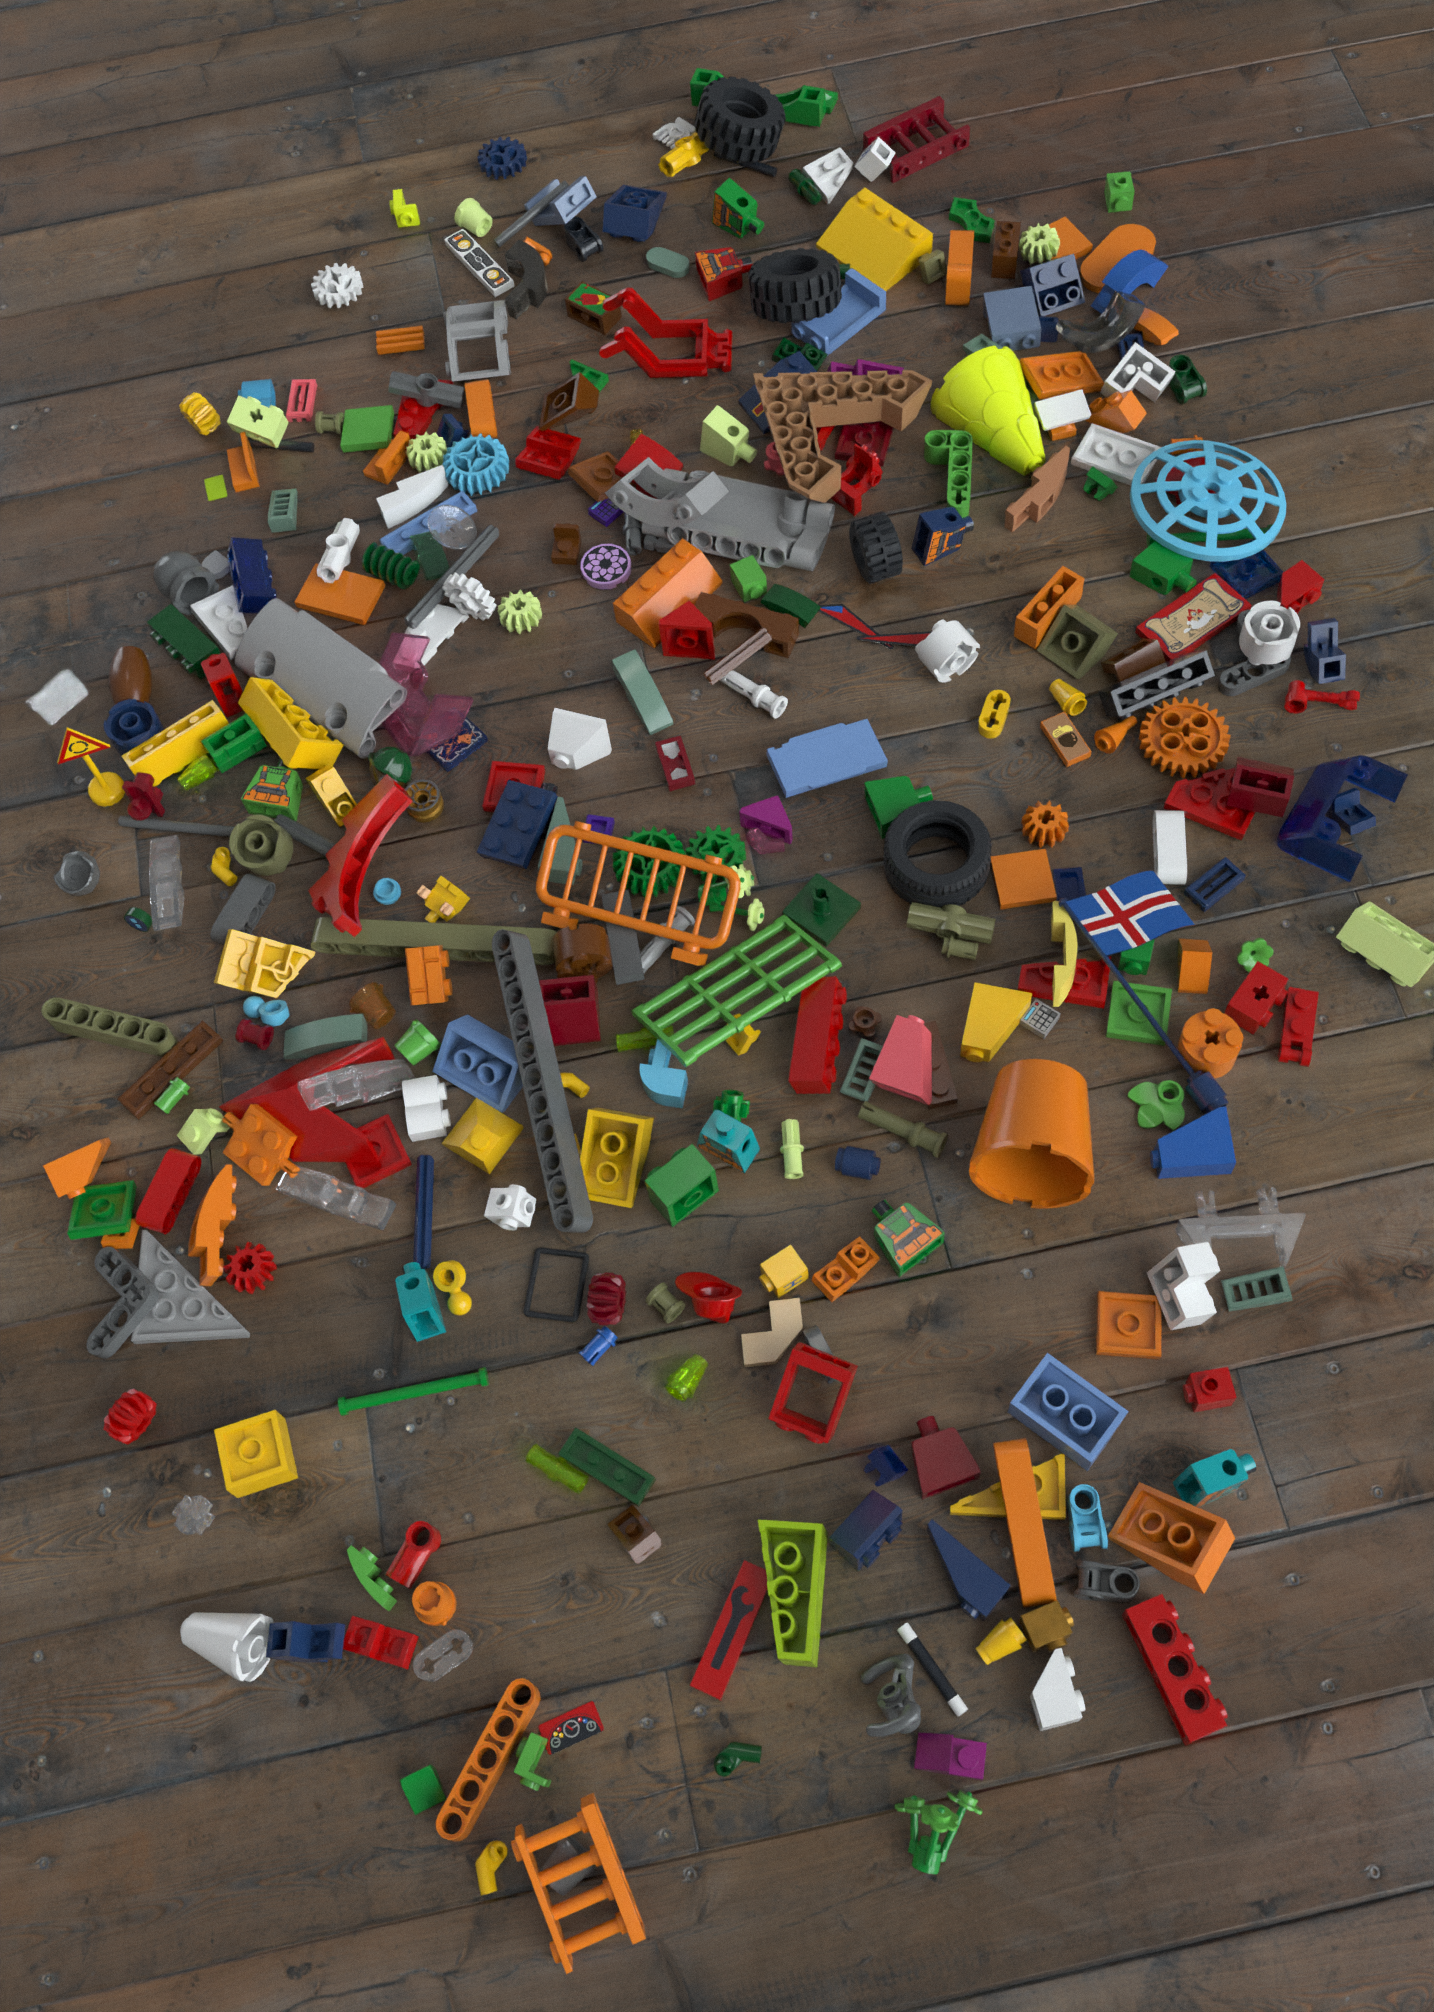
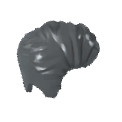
[54,851,100,896]

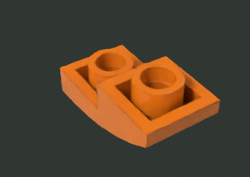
[1124,306,1179,345]
[811,1236,880,1302]

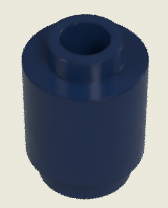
[835,1146,881,1180]

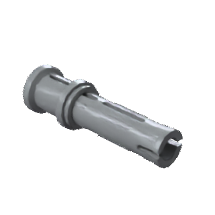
[640,906,695,973]

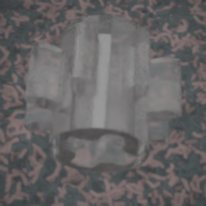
[172,1495,215,1535]

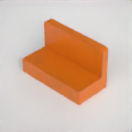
[363,431,410,485]
[227,432,260,492]

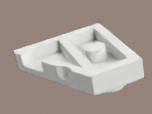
[802,147,853,204]

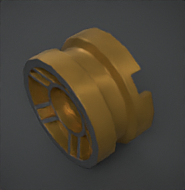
[405,779,444,823]

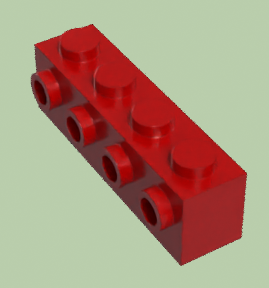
[788,976,847,1094]

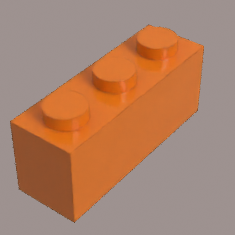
[1014,566,1085,649]

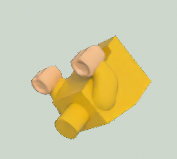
[416,876,470,923]

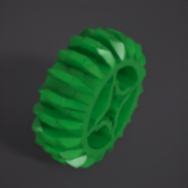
[612,826,686,898]

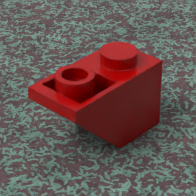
[1277,560,1325,614]

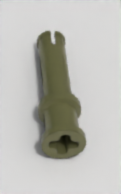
[858,1101,948,1158]

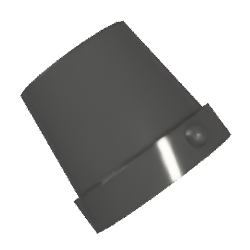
[540,1836,596,1896]

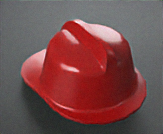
[675,1272,742,1324]

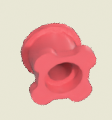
[764,442,785,475]

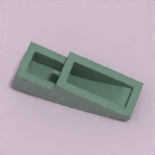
[612,649,673,735]
[283,1014,368,1059]

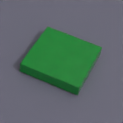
[67,1180,137,1240]

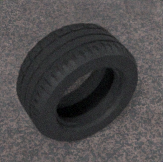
[884,800,992,908]

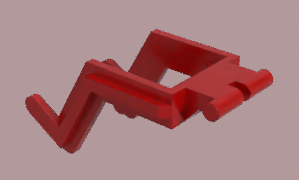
[599,287,733,378]

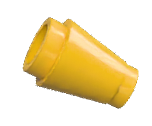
[1049,679,1087,716]
[975,1617,1027,1665]

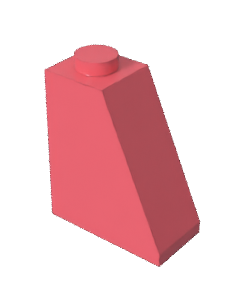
[869,1015,932,1106]

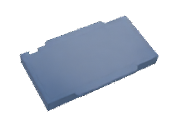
[766,719,888,798]

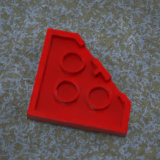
[1163,768,1256,841]

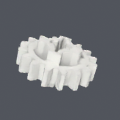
[311,263,363,308]
[442,572,497,621]

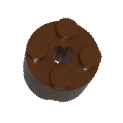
[553,923,613,983]

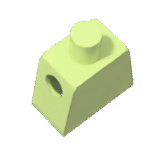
[700,405,757,466]

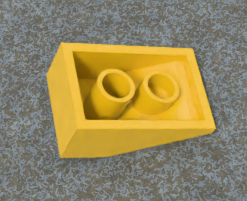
[580,1108,654,1208]

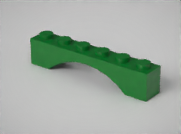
[690,68,826,127]

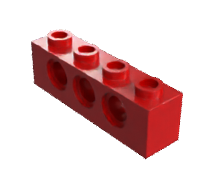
[1122,1594,1228,1746]

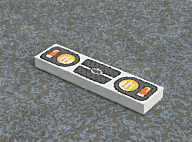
[444,229,514,297]

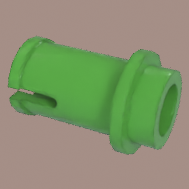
[154,1077,190,1114]

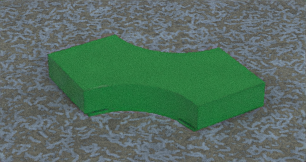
[949,197,995,243]

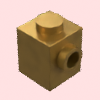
[1019,1600,1074,1653]

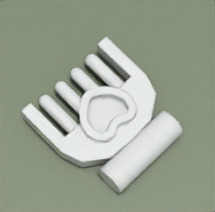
[653,117,696,149]

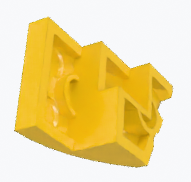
[214,929,315,998]

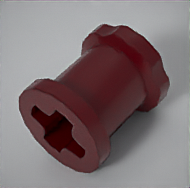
[235,1018,274,1050]

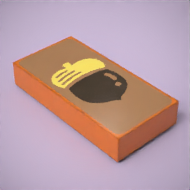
[1040,711,1092,767]

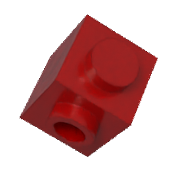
[1183,1367,1237,1412]

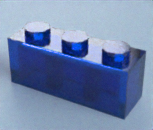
[227,537,276,613]

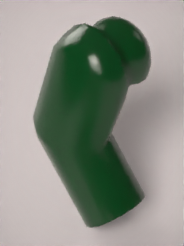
[714,1742,762,1777]

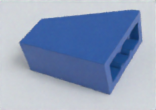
[1150,1107,1236,1179]

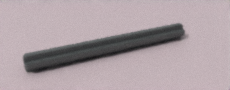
[404,525,499,629]

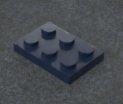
[477,780,558,870]

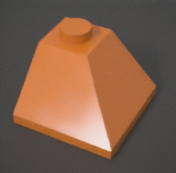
[43,1137,111,1199]

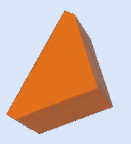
[1178,939,1212,994]

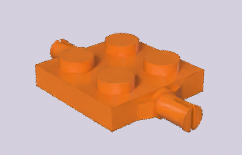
[222,1104,300,1186]

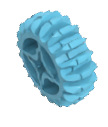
[443,433,509,496]

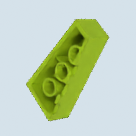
[758,1519,828,1667]

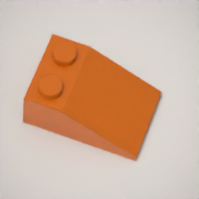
[1108,1482,1235,1594]

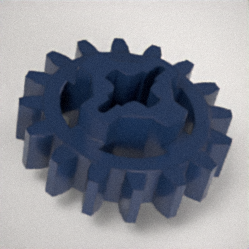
[477,137,527,180]

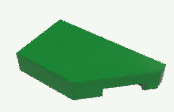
[569,359,609,393]

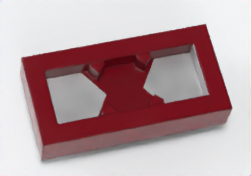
[655,735,696,791]

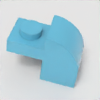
[640,1039,688,1108]

